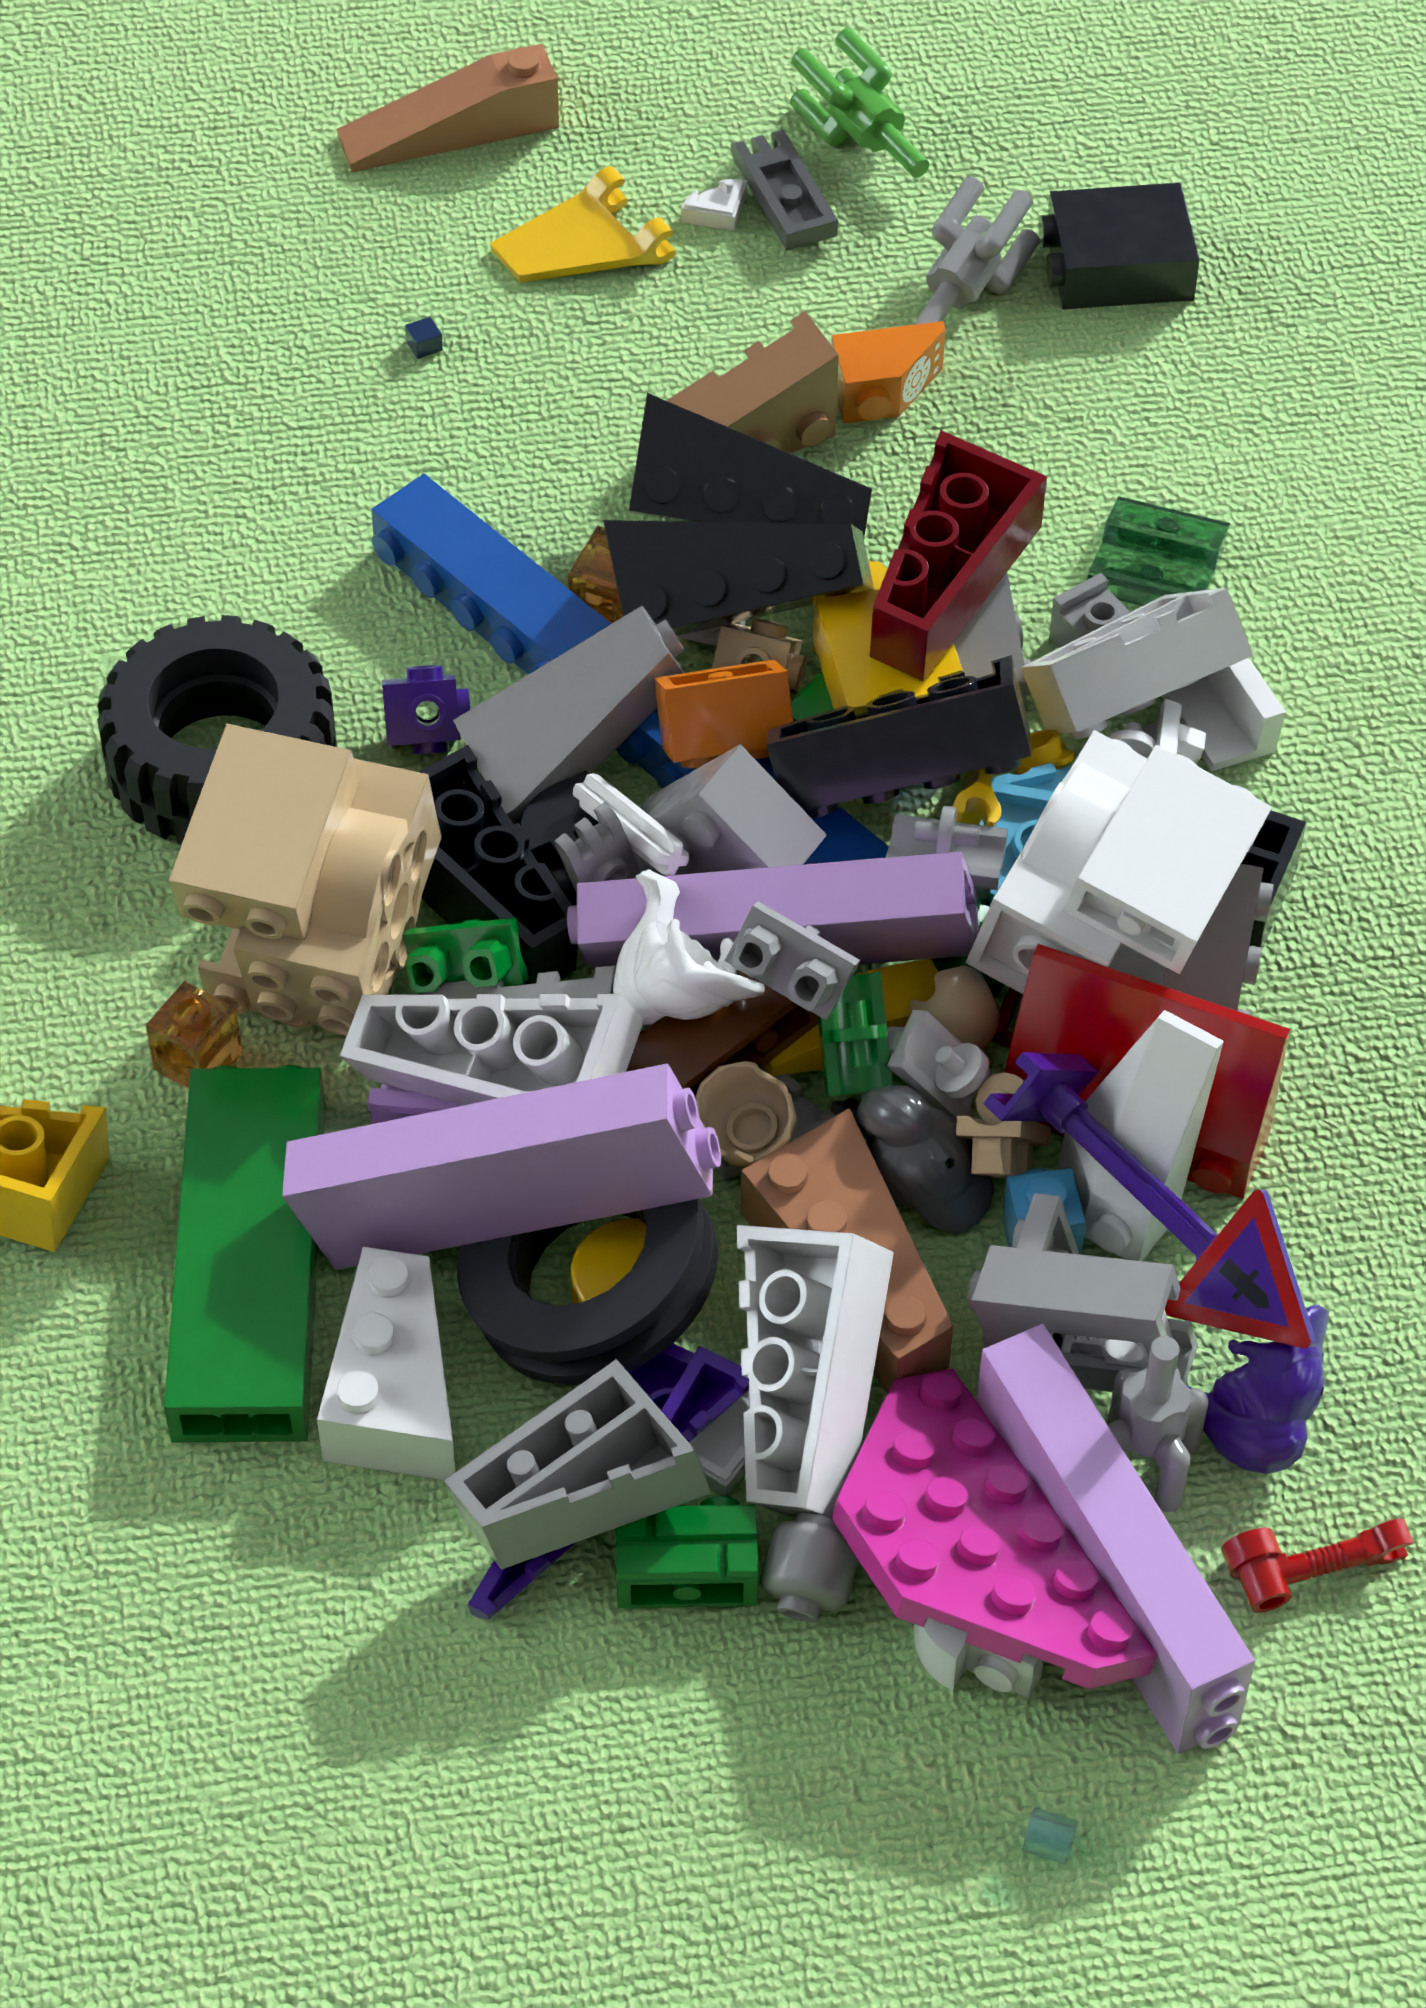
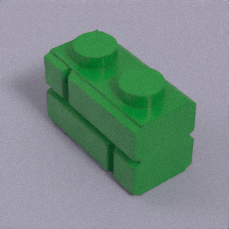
[616,1496,758,1609]

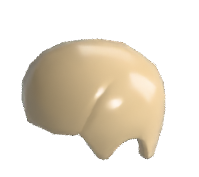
[904,966,1000,1050]
[695,1061,798,1168]

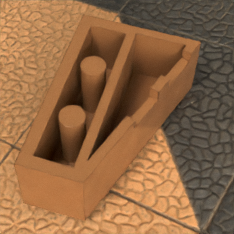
[666,311,839,453]

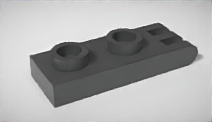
[731,129,838,251]

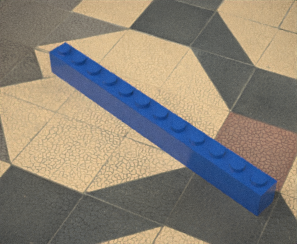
[371,473,889,865]

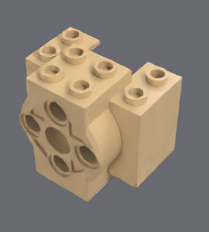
[168,723,441,1035]

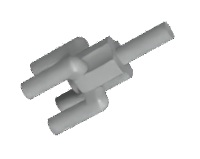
[913,176,1040,325]
[1107,1336,1208,1512]

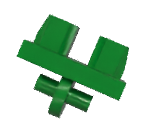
[403,918,529,995]
[817,972,893,1096]

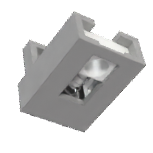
[968,1193,1198,1392]

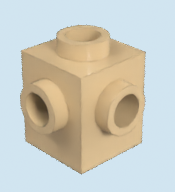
[712,618,807,693]

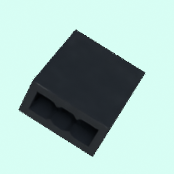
[1038,182,1200,310]

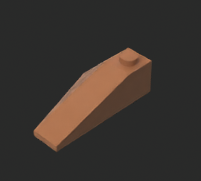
[337,44,559,172]

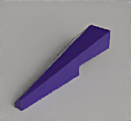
[467,1343,749,1620]

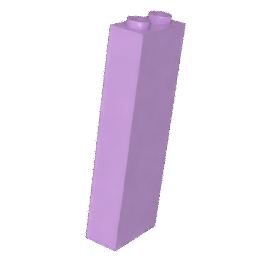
[567,852,979,971]
[282,1063,721,1270]
[976,1324,1255,1754]

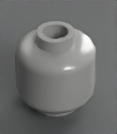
[760,1512,859,1622]

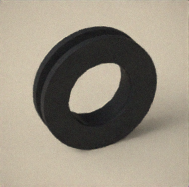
[457,1199,718,1385]

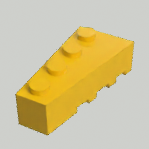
[0,1099,110,1252]

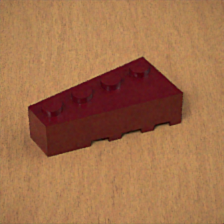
[869,430,1047,681]

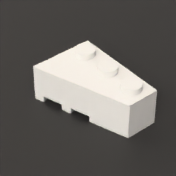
[1020,588,1253,740]
[317,1247,456,1480]

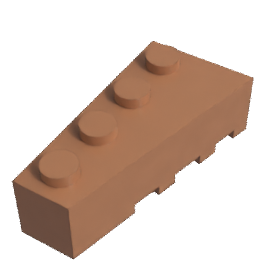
[741,1108,953,1392]

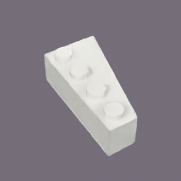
[340,994,644,1105]
[737,1225,894,1518]

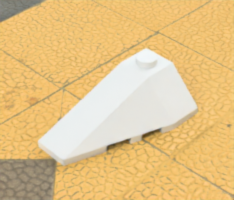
[1058,1010,1224,1261]

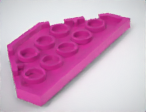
[831,1368,1157,1689]

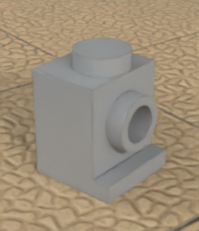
[1049,573,1130,648]

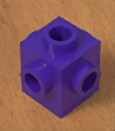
[382,665,470,754]

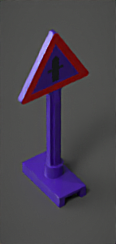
[983,1052,1316,1348]

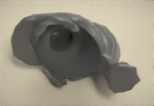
[831,1085,994,1235]

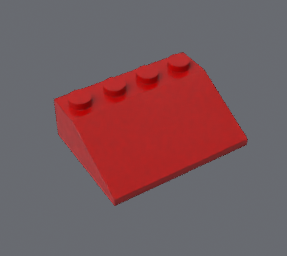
[1004,944,1290,1199]

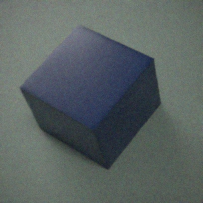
[405,316,443,359]

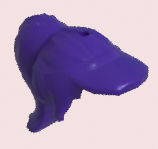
[1186,1305,1329,1474]

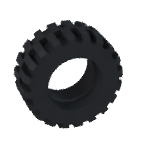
[97,615,337,845]

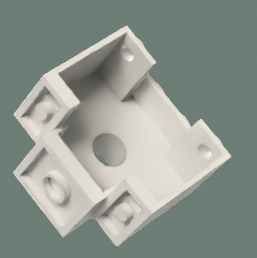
[965,730,1272,1006]

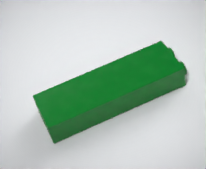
[164,1065,326,1443]

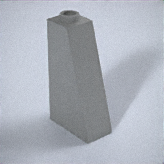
[453,606,685,826]

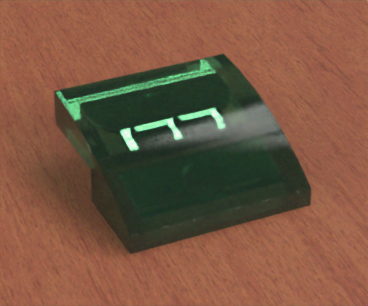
[1087,496,1231,606]

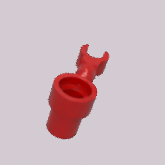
[1221,1518,1414,1613]

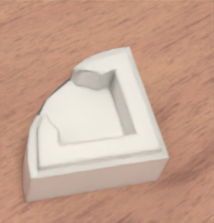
[681,179,747,231]

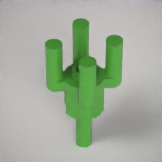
[790,28,929,178]

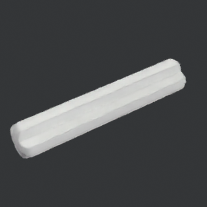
[573,774,689,876]

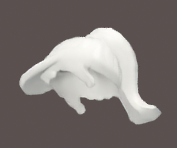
[613,869,765,1025]

